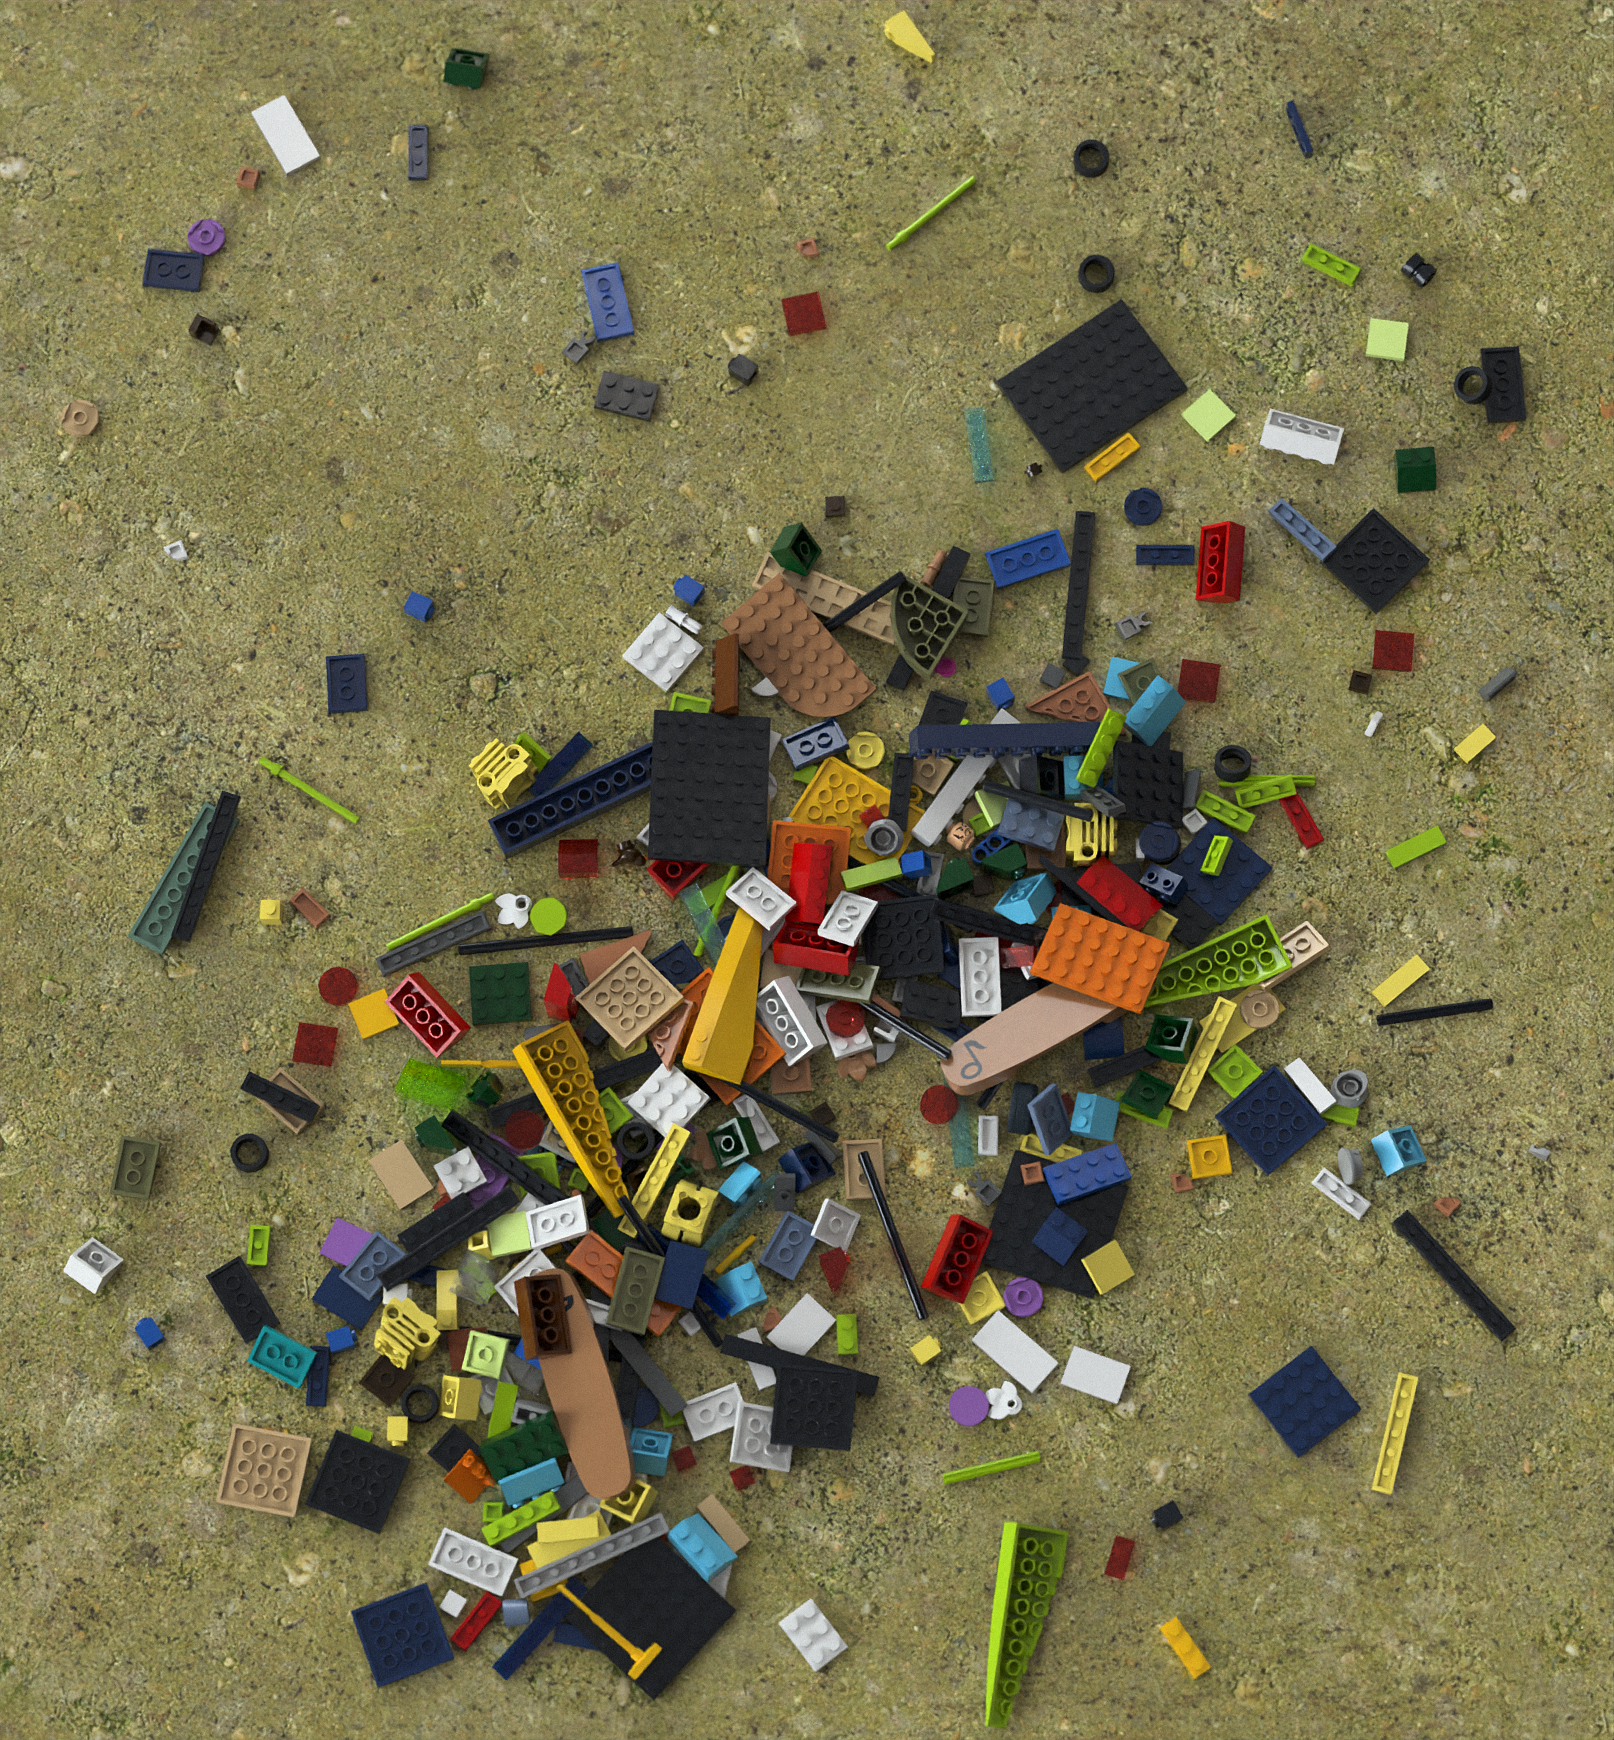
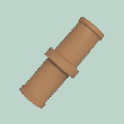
[920,549,948,588]

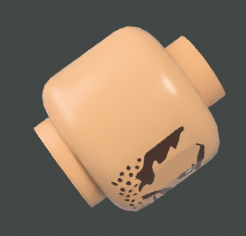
[946,822,976,851]

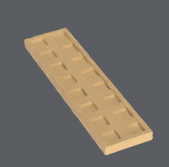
[752,552,895,646]

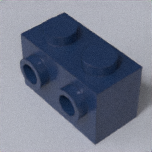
[1139,863,1189,905]

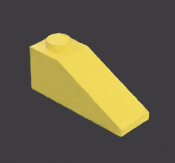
[884,10,935,63]
[436,1270,459,1331]

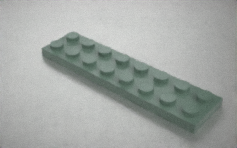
[128,802,240,956]

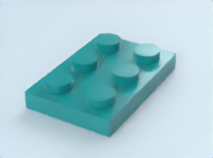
[247,1325,318,1389]

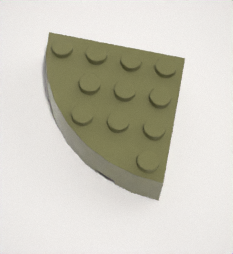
[891,575,969,682]

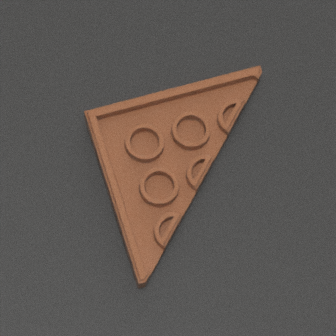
[1025,671,1127,737]
[579,930,652,984]
[647,1000,695,1071]

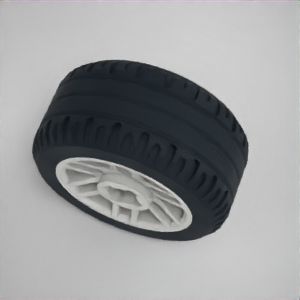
[1007,1081,1039,1135]

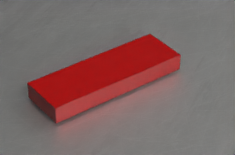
[1278,790,1324,850]
[450,1591,502,1652]

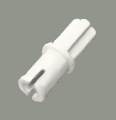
[665,605,702,634]

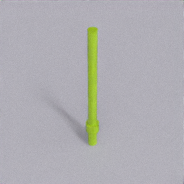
[886,176,977,251]
[259,756,360,824]
[693,865,740,958]
[386,892,495,951]

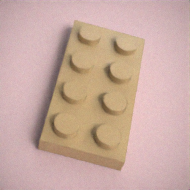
[1258,920,1330,992]

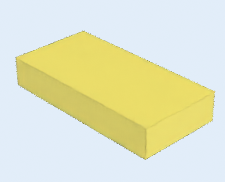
[1454,724,1496,764]

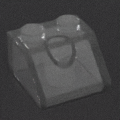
[449,1249,500,1307]

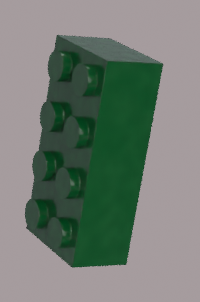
[479,1410,569,1484]

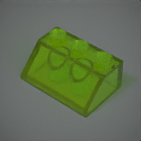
[394,1058,466,1113]

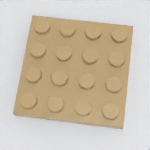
[575,946,685,1051]
[216,1423,313,1518]

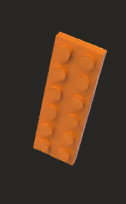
[565,1229,682,1337]

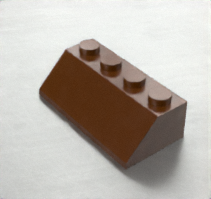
[711,633,740,715]
[514,1274,572,1361]

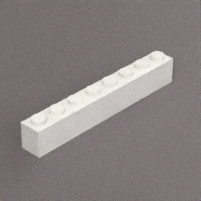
[910,709,1020,848]

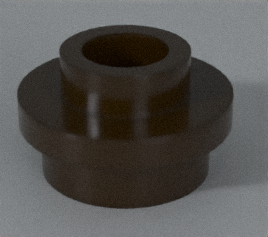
[1024,462,1043,478]

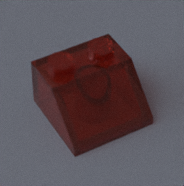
[558,839,599,879]
[818,1246,850,1299]

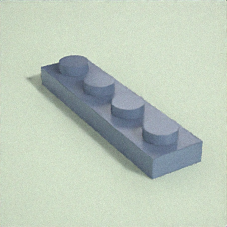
[1268,498,1337,562]

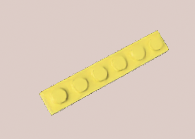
[1169,996,1237,1112]
[617,1123,692,1239]
[1371,1372,1419,1495]

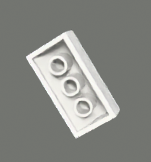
[1260,409,1344,465]
[756,976,828,1067]

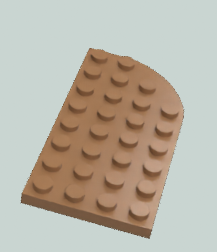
[721,573,878,718]

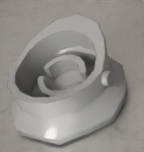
[864,819,904,856]
[1330,1070,1369,1108]
[1337,1147,1363,1185]

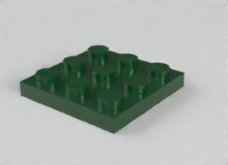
[469,962,532,1026]

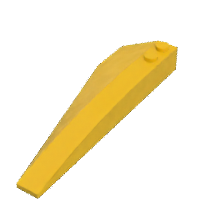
[682,906,763,1085]
[512,1020,630,1218]

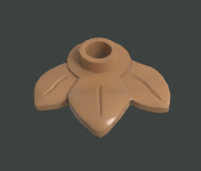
[837,1051,877,1082]
[688,1131,717,1170]

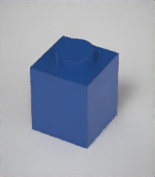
[674,574,705,607]
[404,591,435,622]
[986,678,1015,711]
[900,850,932,879]
[134,1317,166,1351]
[326,1326,358,1355]

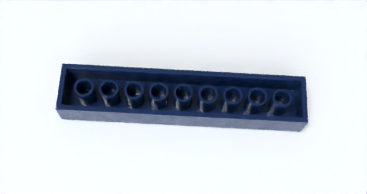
[909,722,1101,760]
[488,742,652,860]

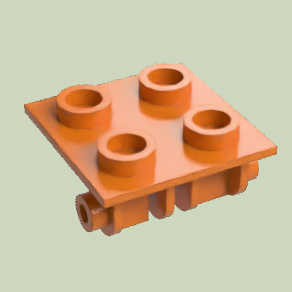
[443,1449,496,1504]

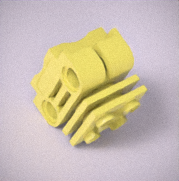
[469,738,538,811]
[1065,803,1118,867]
[661,1179,719,1248]
[374,1297,441,1370]

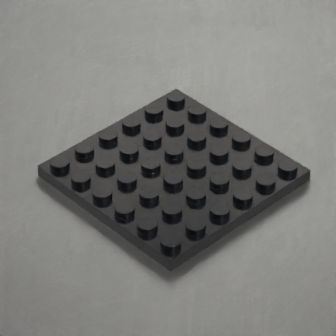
[981,1149,1129,1300]
[565,1537,736,1701]

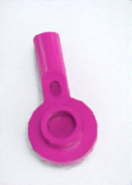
[918,658,956,677]

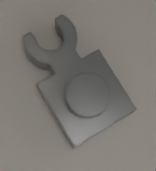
[562,329,595,365]
[1114,612,1151,641]
[967,1172,1002,1208]

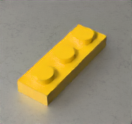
[1159,1617,1211,1679]

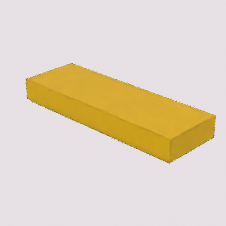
[1084,432,1141,482]

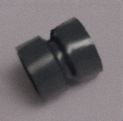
[1401,253,1437,288]

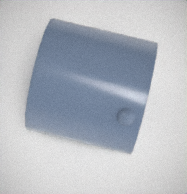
[502,1598,530,1628]

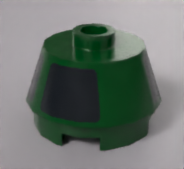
[466,1069,504,1109]

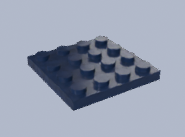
[1166,817,1273,926]
[1215,1065,1327,1176]
[1248,1346,1362,1459]
[350,1582,454,1688]

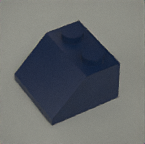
[1082,1016,1124,1060]
[778,1142,836,1193]
[1032,1207,1088,1266]

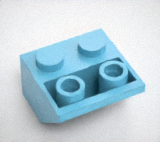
[718,1161,762,1209]

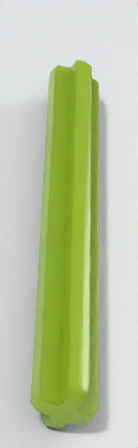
[1218,775,1315,787]
[942,1451,1041,1485]

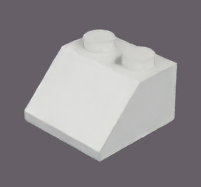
[64,1237,124,1294]

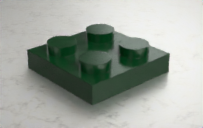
[1121,1069,1175,1119]

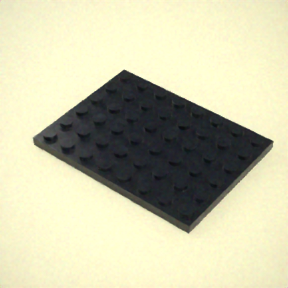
[996,299,1188,473]
[648,710,771,868]

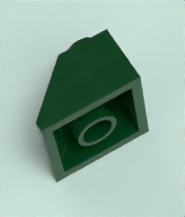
[443,48,490,89]
[1393,446,1436,493]
[770,522,822,577]
[981,843,1028,881]
[936,857,974,900]
[1145,1014,1198,1064]
[414,1115,457,1156]
[706,1117,763,1170]

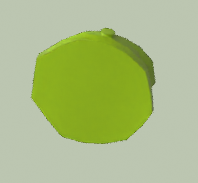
[530,898,567,936]

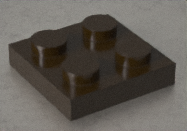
[359,1354,415,1408]

